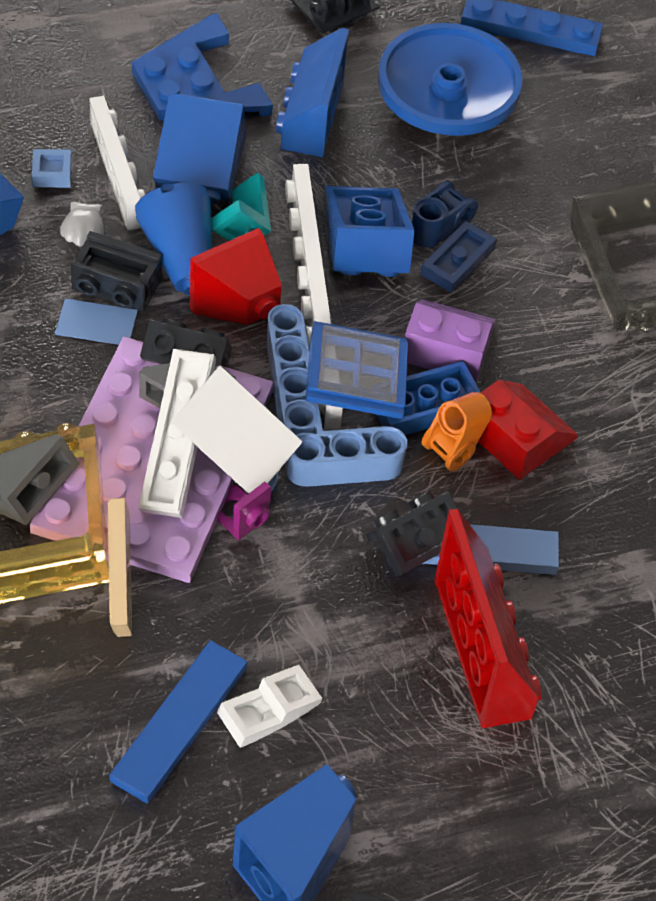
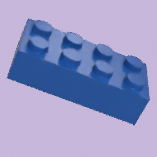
[371,361,480,435]

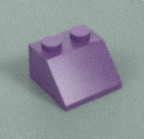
[405,299,496,382]

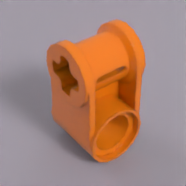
[421,392,492,472]

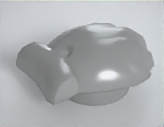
[60,201,105,246]

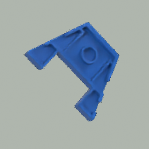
[132,13,273,120]

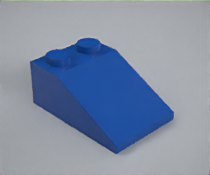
[324,186,414,277]

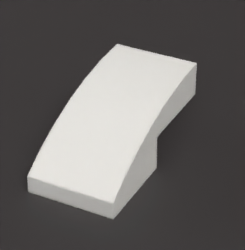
[217,665,322,748]

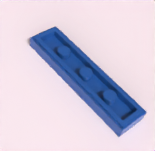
[110,640,247,804]

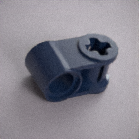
[411,180,478,248]

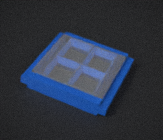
[305,321,408,419]

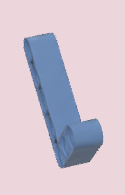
[266,304,407,487]

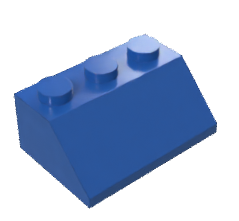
[276,28,349,157]

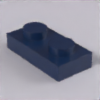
[421,221,497,294]

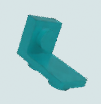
[211,173,271,241]

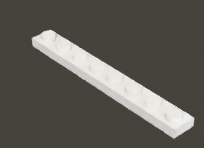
[285,164,343,430]

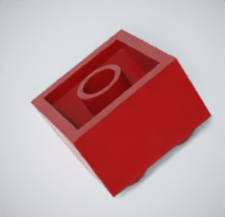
[478,380,578,480]

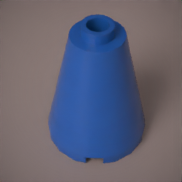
[135,182,212,296]

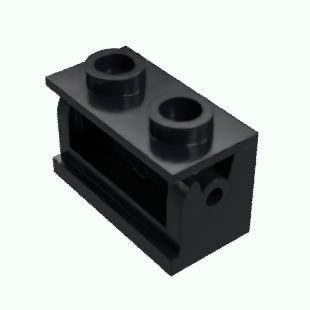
[70,231,162,313]

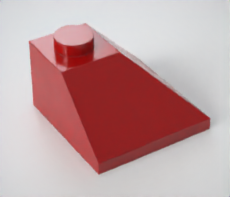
[190,228,282,325]

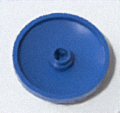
[378,23,522,136]

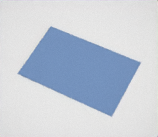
[55,299,138,345]

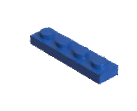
[461,0,603,56]

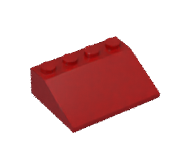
[434,508,542,729]

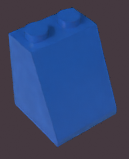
[153,93,246,204]
[233,764,356,901]

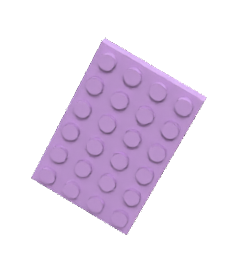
[30,336,274,583]

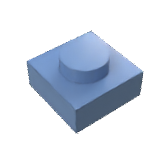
[32,149,72,188]

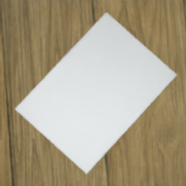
[170,366,302,493]

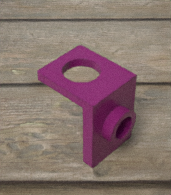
[217,482,271,540]

